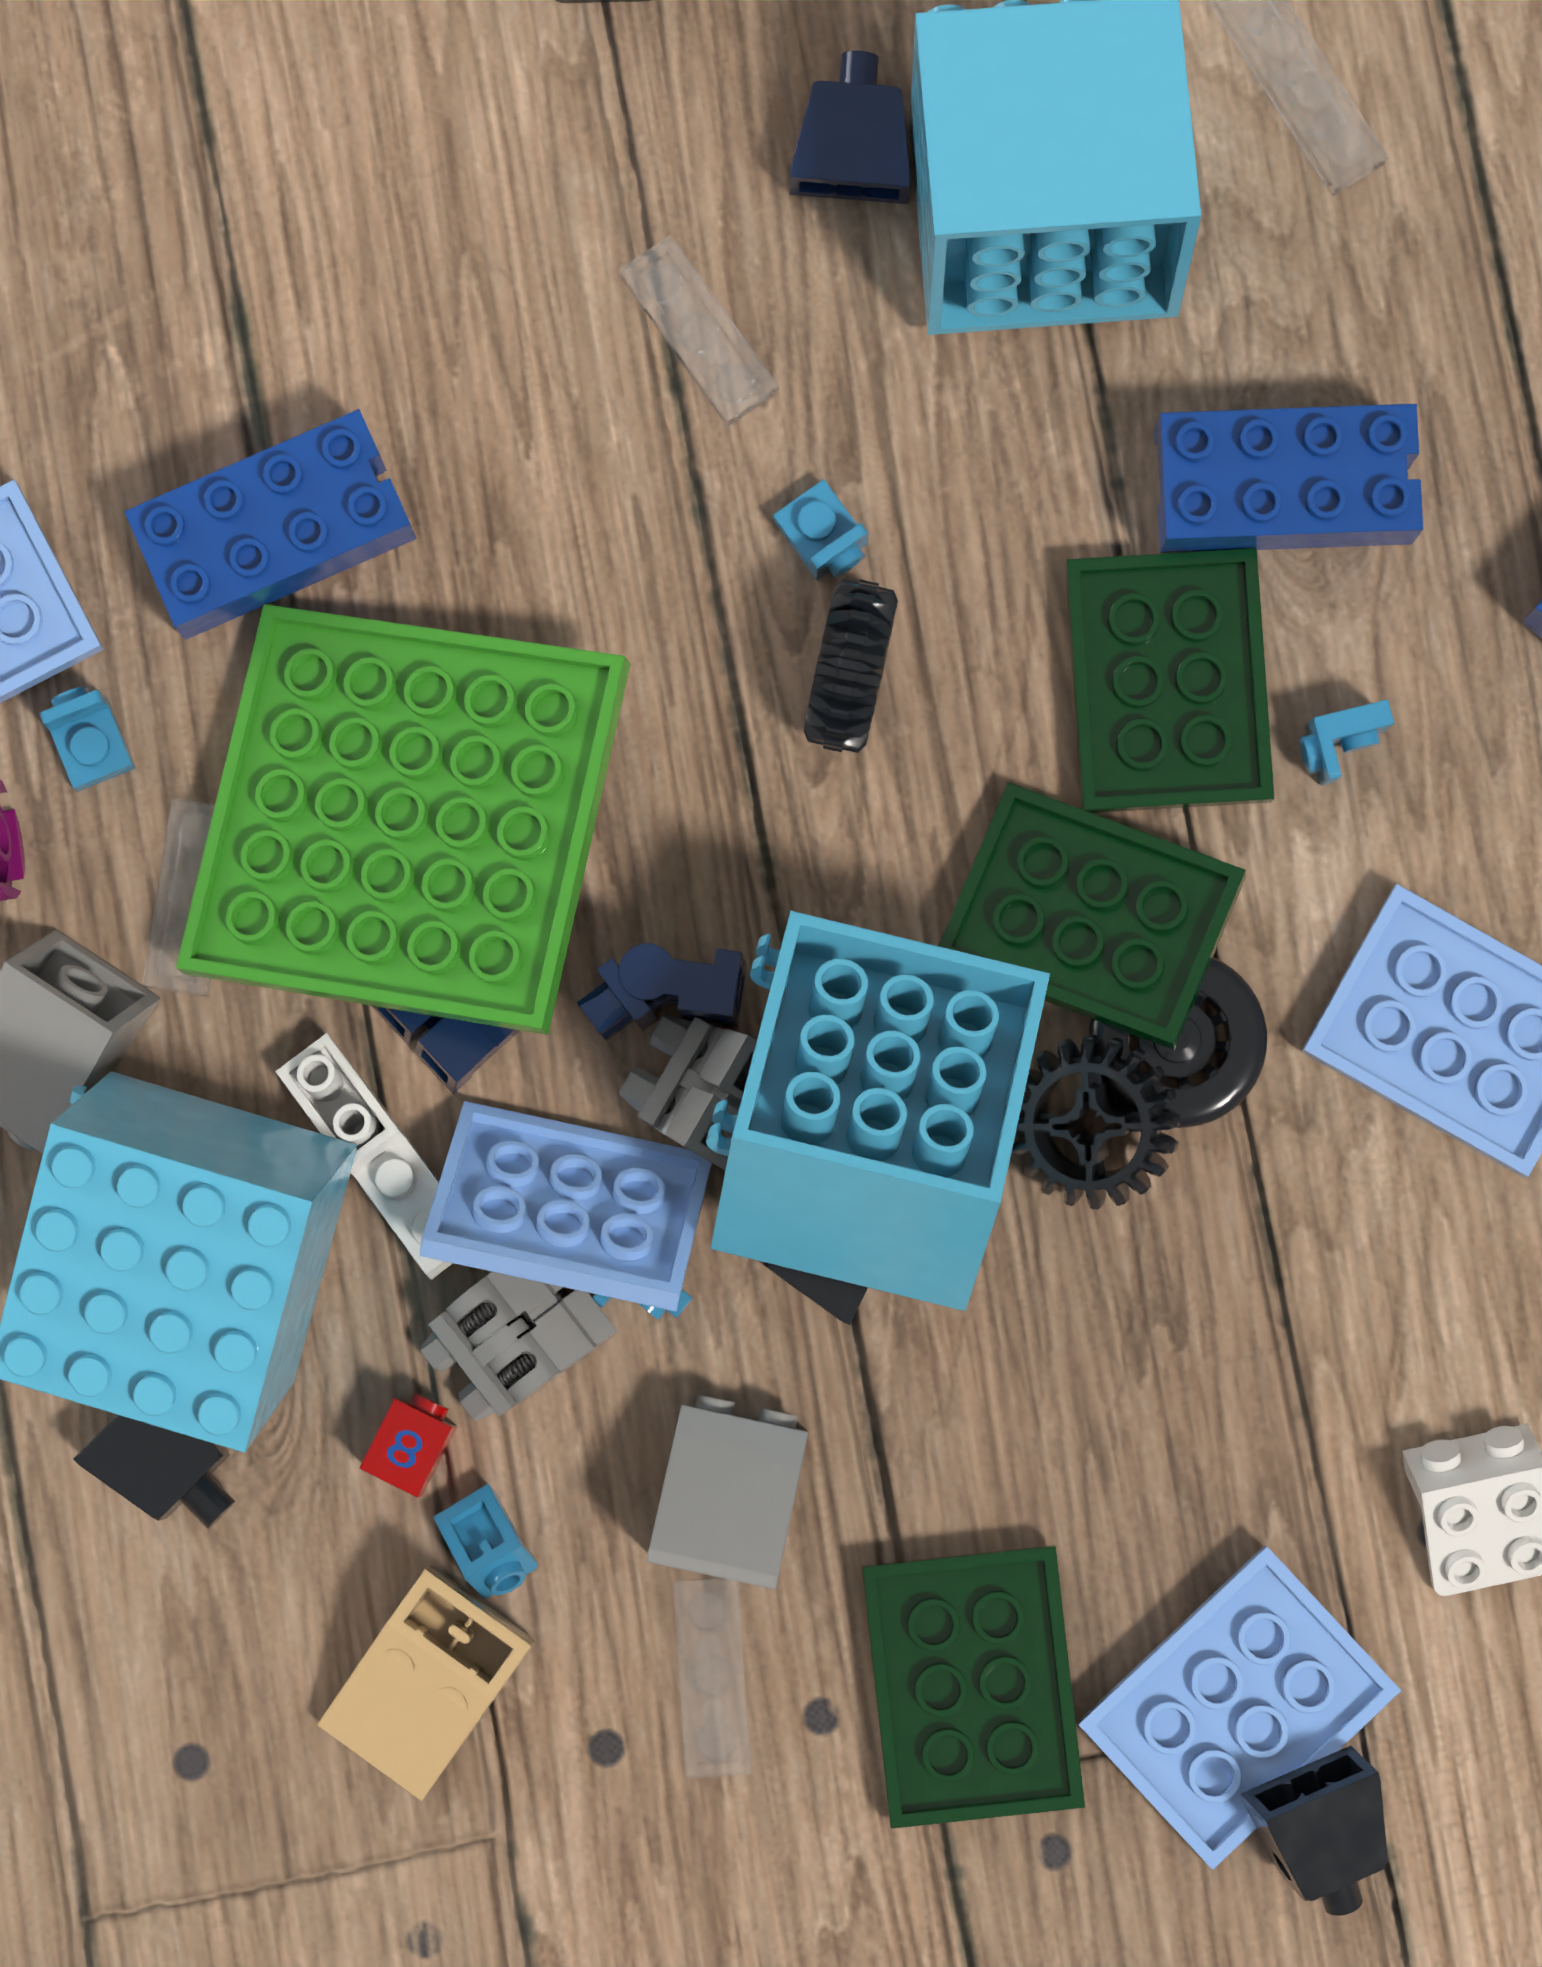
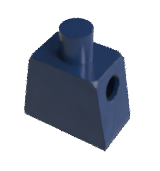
[790,50,910,204]

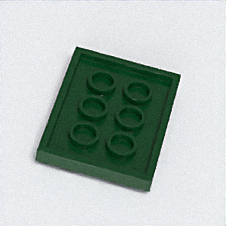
[1065,548,1274,813]
[938,782,1246,1050]
[862,1545,1085,1829]

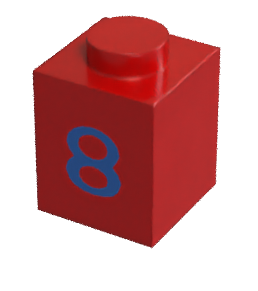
[359,1392,457,1498]

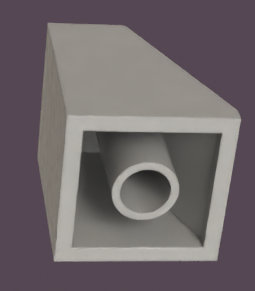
[0,930,161,1154]
[646,1394,808,1590]

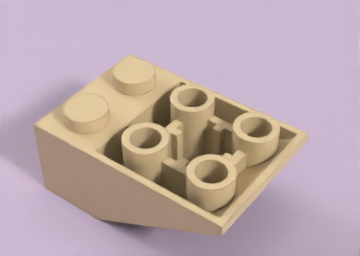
[317,1565,536,1801]

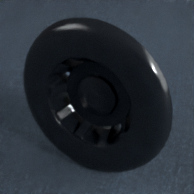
[1089,957,1267,1128]

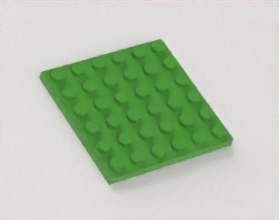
[176,604,631,1035]

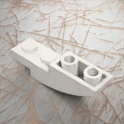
[275,1033,453,1280]

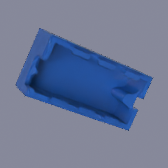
[1154,403,1423,554]
[124,409,417,640]

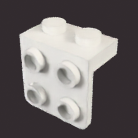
[1402,1424,1542,1596]

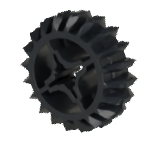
[804,579,898,753]
[1012,1034,1181,1209]

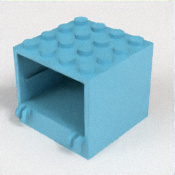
[910,0,1201,335]
[706,911,1050,1311]
[0,1071,358,1453]

